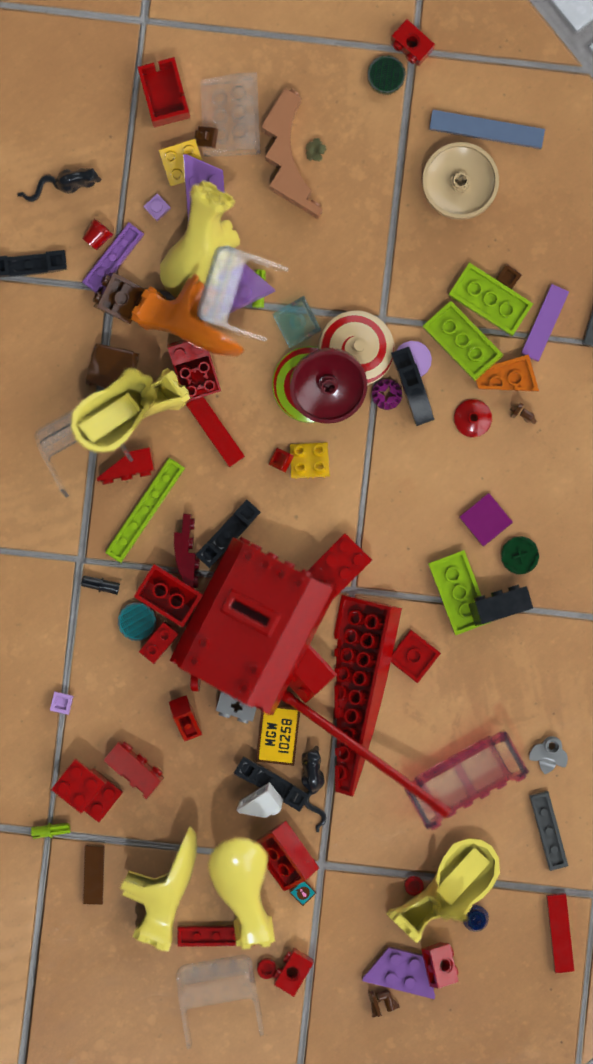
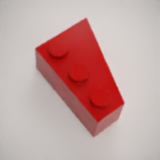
[104,741,164,800]

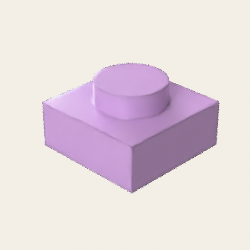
[143,194,171,221]
[50,691,74,715]

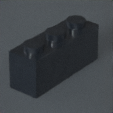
[468,584,533,626]

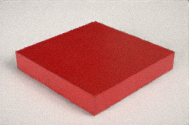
[391,629,441,683]

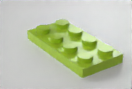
[448,262,533,336]
[423,301,503,382]
[428,550,490,635]

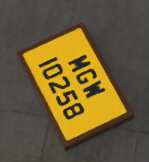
[256,705,300,766]

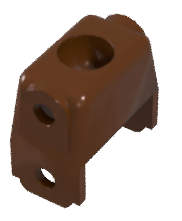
[86,344,139,388]

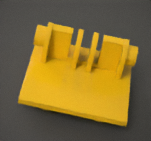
[159,138,202,187]
[290,442,330,479]

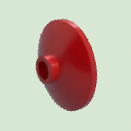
[454,399,492,438]

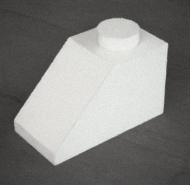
[237,782,283,818]

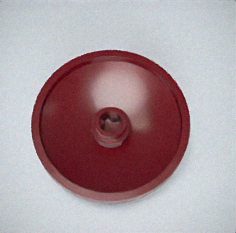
[290,348,367,424]

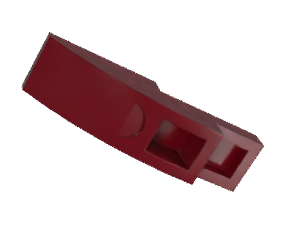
[174,514,200,588]

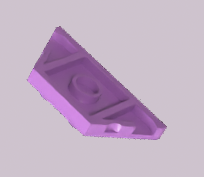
[183,154,225,221]
[208,263,276,322]
[362,946,435,999]

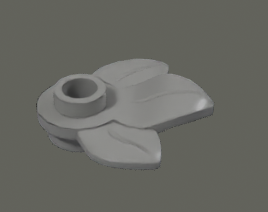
[529,736,568,774]

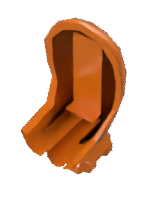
[131,274,244,357]

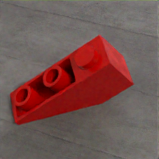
[97,447,155,485]

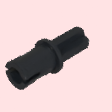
[81,576,120,595]

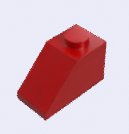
[169,695,202,742]

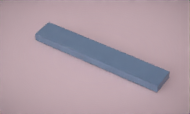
[429,110,545,149]

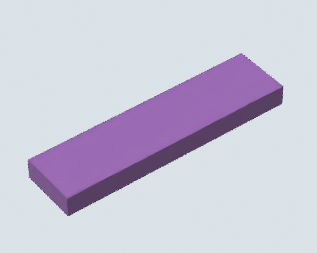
[82,222,144,293]
[521,284,569,362]

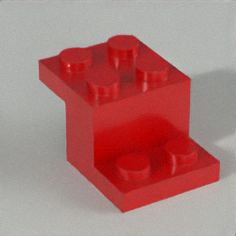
[51,758,123,823]

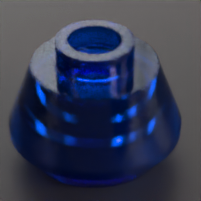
[463,905,489,932]

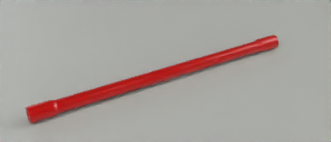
[281,689,452,819]

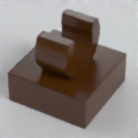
[195,126,219,148]

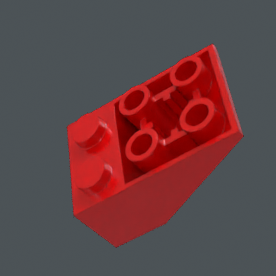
[167,339,221,402]

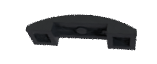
[0,250,67,277]
[195,500,261,568]
[234,756,310,812]

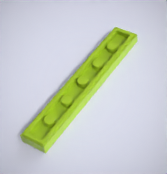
[105,458,185,563]

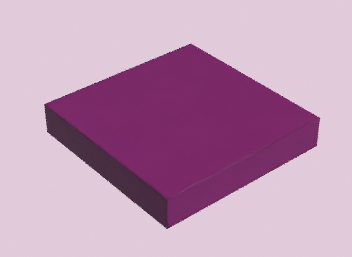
[459,493,513,547]

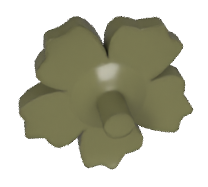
[306,138,327,162]

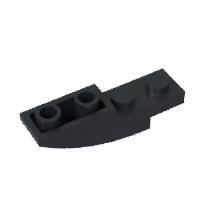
[391,347,434,426]

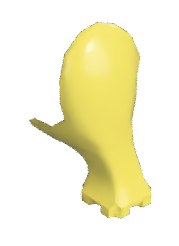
[160,181,240,298]
[71,368,190,453]
[120,827,197,952]
[209,838,275,949]
[386,838,500,943]

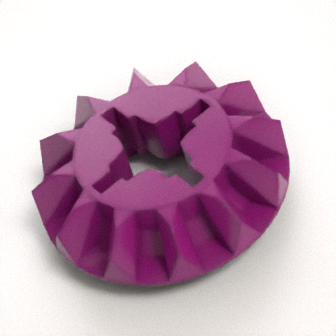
[372,379,402,410]

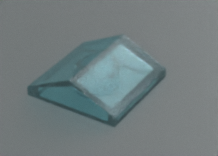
[272,296,321,348]

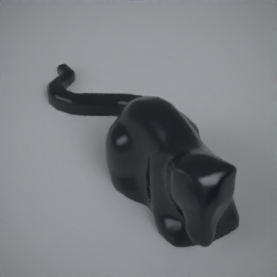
[17,168,101,202]
[301,746,327,832]

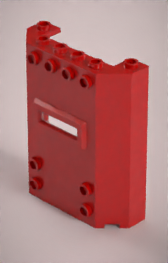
[170,537,337,715]

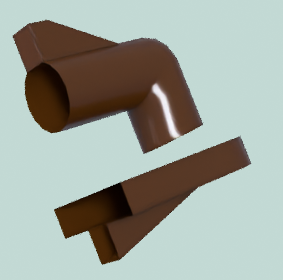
[510,403,537,424]
[368,990,400,1017]

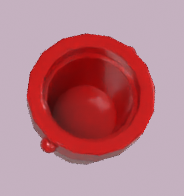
[82,218,114,250]

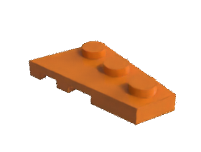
[476,354,539,392]

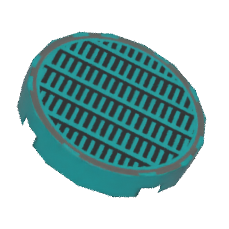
[118,603,156,641]

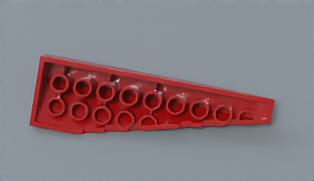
[334,595,402,797]

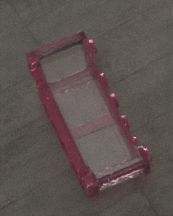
[403,730,529,830]

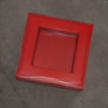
[268,448,294,473]

